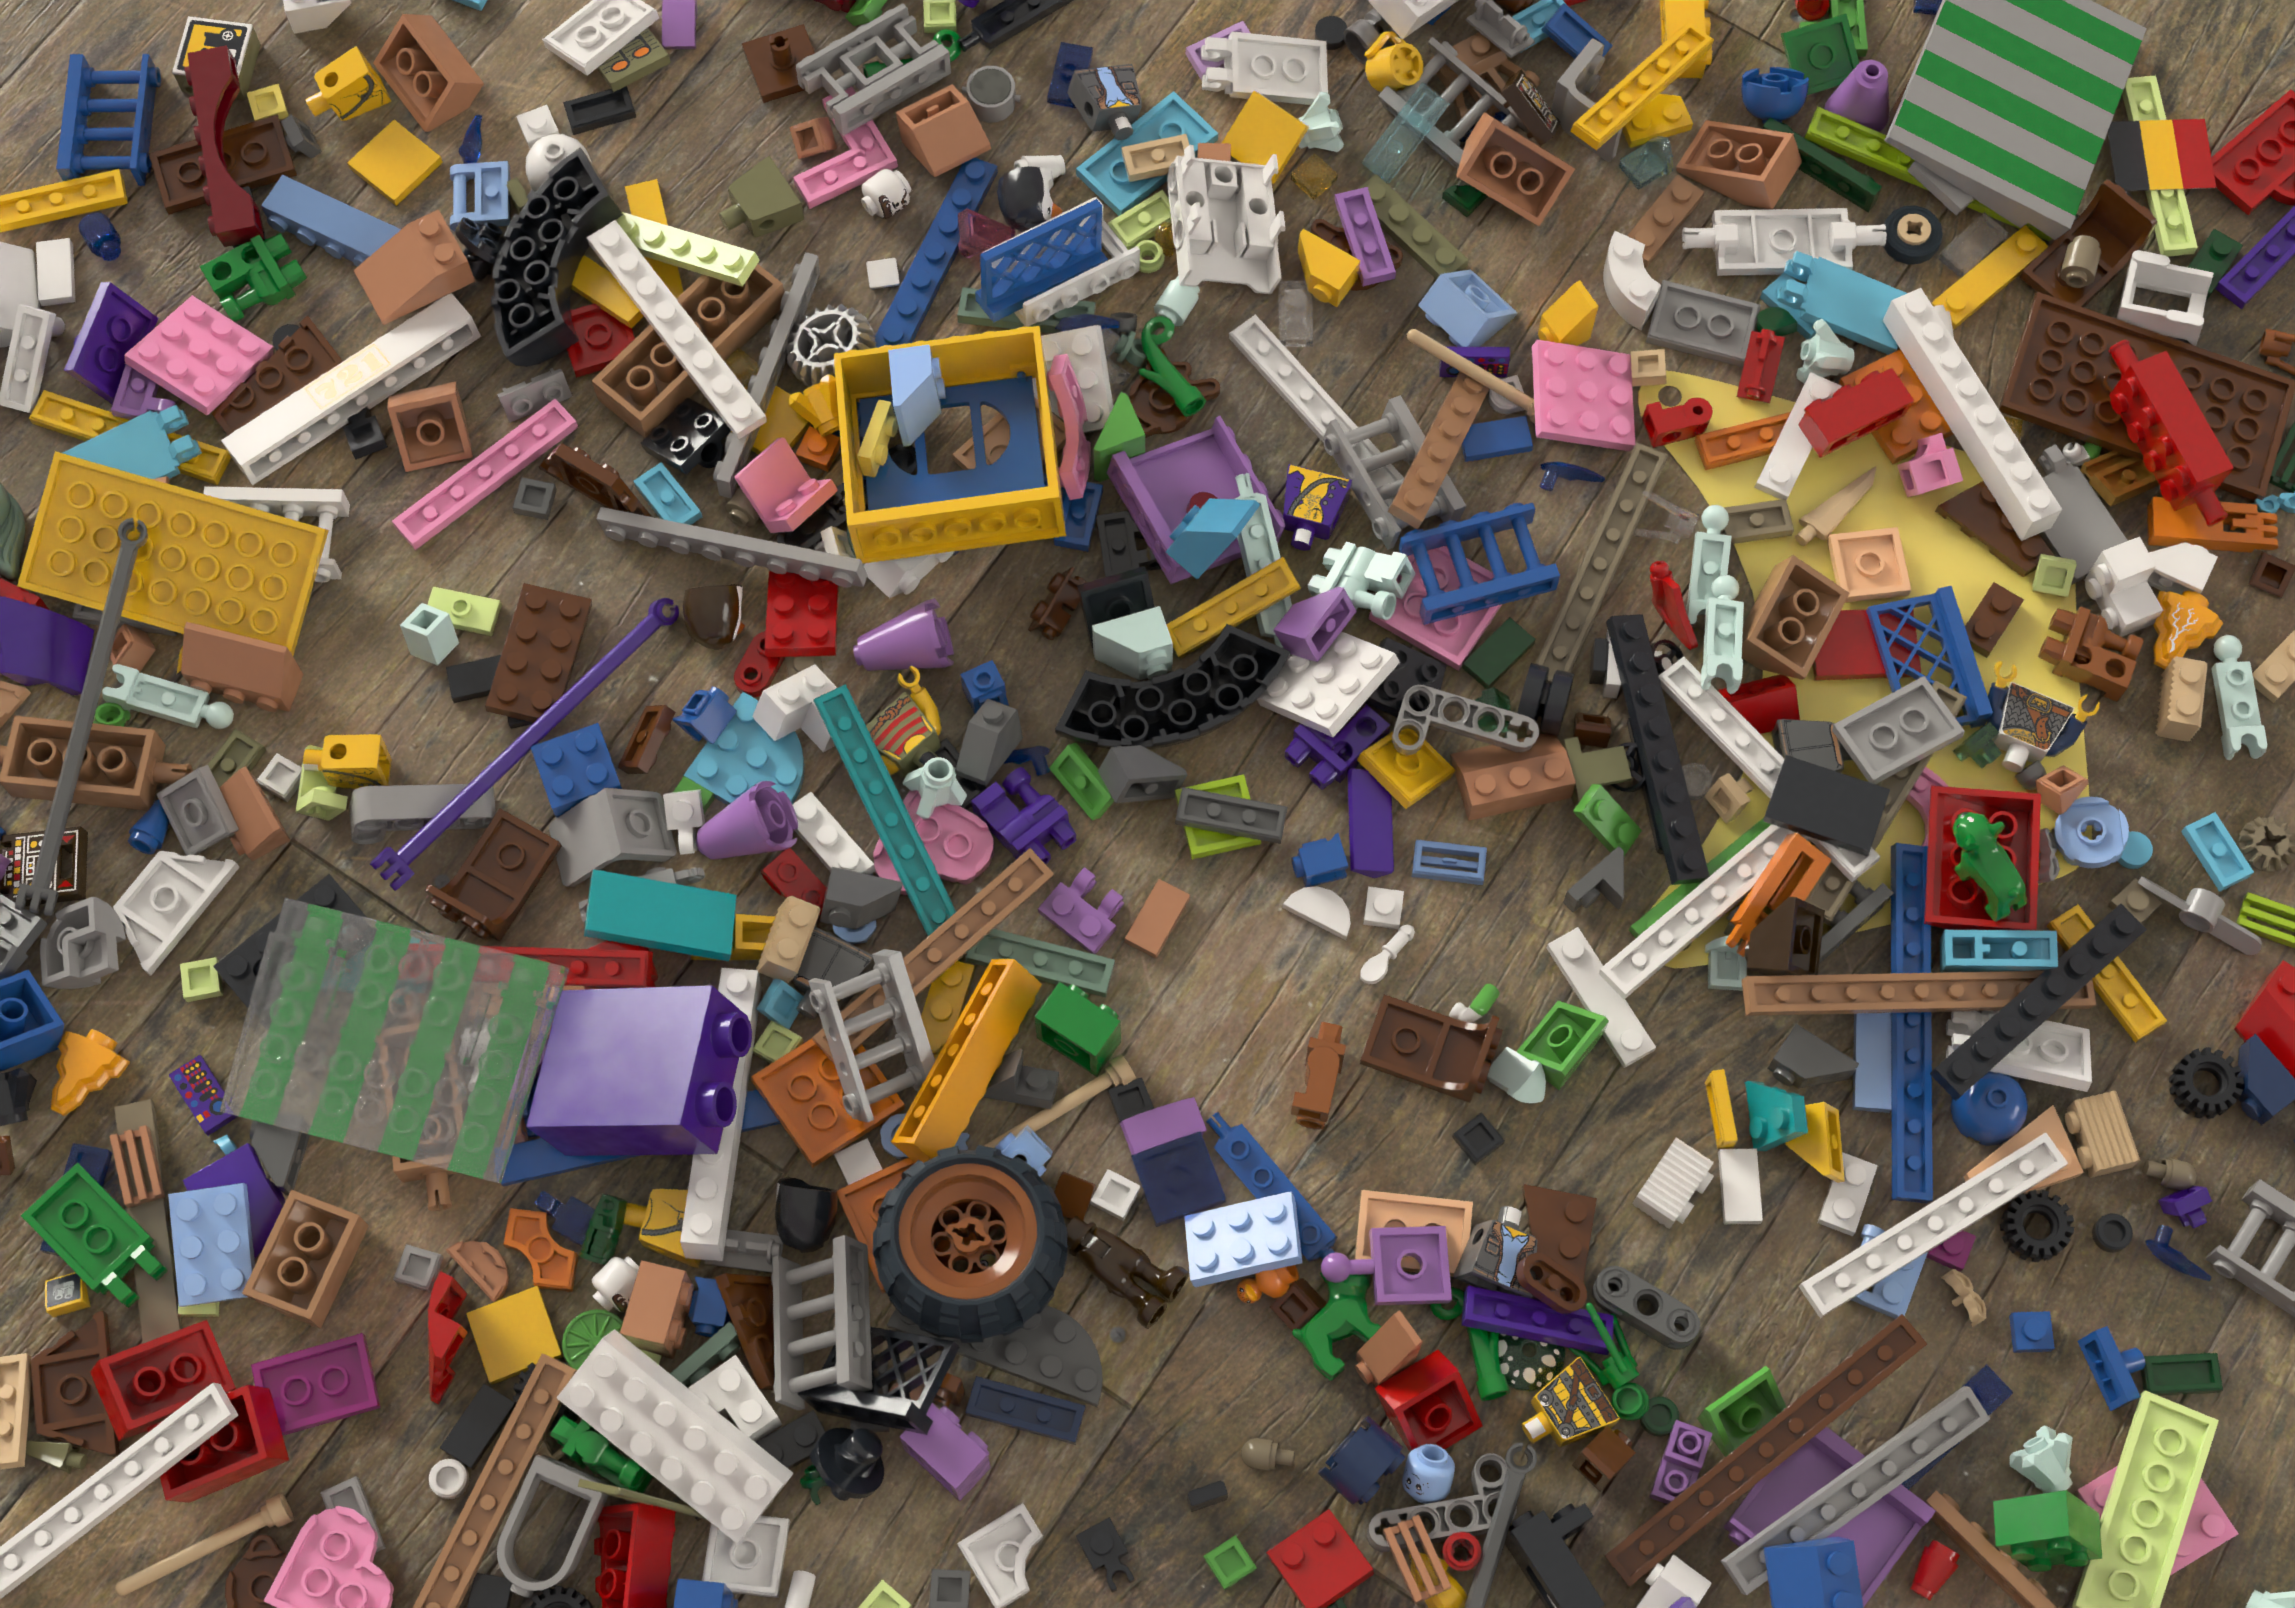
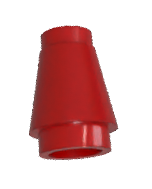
[1442,1532,1481,1571]
[1910,1540,1960,1601]

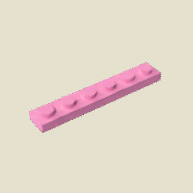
[392,398,578,550]

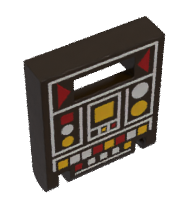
[1501,69,1561,147]
[0,826,88,906]

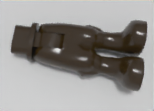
[1067,1216,1189,1329]

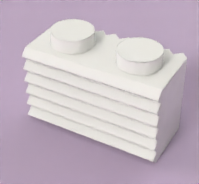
[1632,1138,1714,1229]

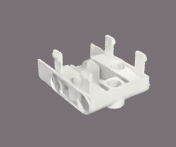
[1167,145,1285,294]

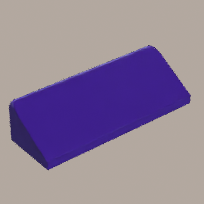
[1348,769,1394,879]

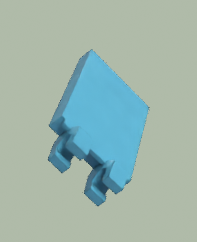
[1776,251,1907,355]
[63,405,202,479]

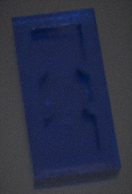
[1047,42,1093,108]

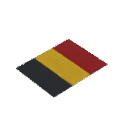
[2108,119,2216,191]

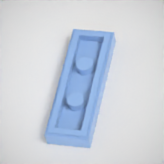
[1852,1013,1891,1113]

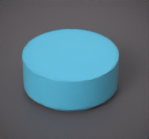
[2118,831,2153,869]

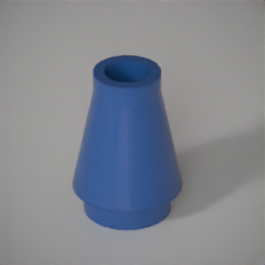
[128,800,170,855]

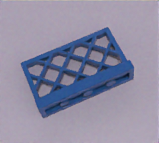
[975,199,1108,323]
[1866,586,1993,728]

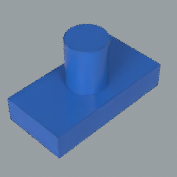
[2077,1326,2145,1411]

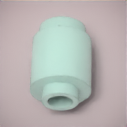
[1154,276,1200,326]

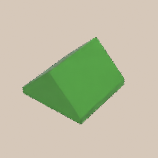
[1093,392,1145,482]
[1517,1001,1609,1090]
[1697,1366,1787,1457]

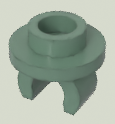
[1113,330,1146,367]

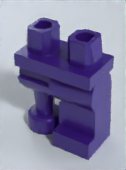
[1285,705,1390,790]
[971,767,1077,865]

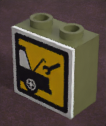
[172,16,261,100]

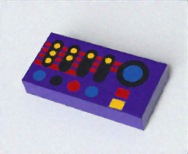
[1439,347,1510,377]
[169,1055,240,1136]

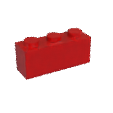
[1798,368,1914,458]

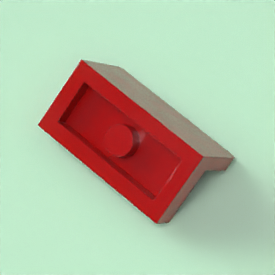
[1717,674,1800,734]

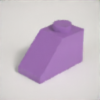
[1273,587,1357,662]

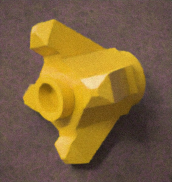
[789,374,839,437]

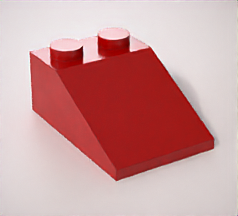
[90,1320,236,1441]

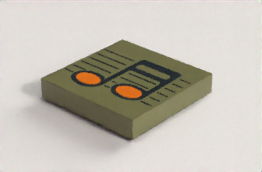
[596,28,671,92]

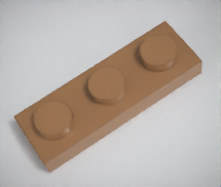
[1627,174,1705,268]

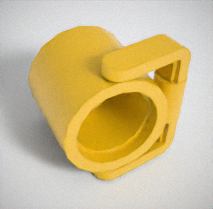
[1365,31,1423,92]

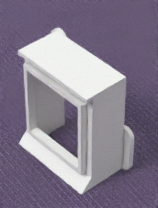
[2116,250,2214,346]

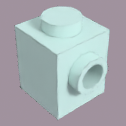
[400,603,459,666]

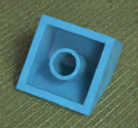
[1166,498,1260,579]

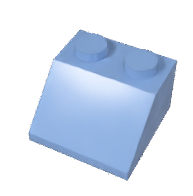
[1418,269,1517,347]
[888,345,946,447]

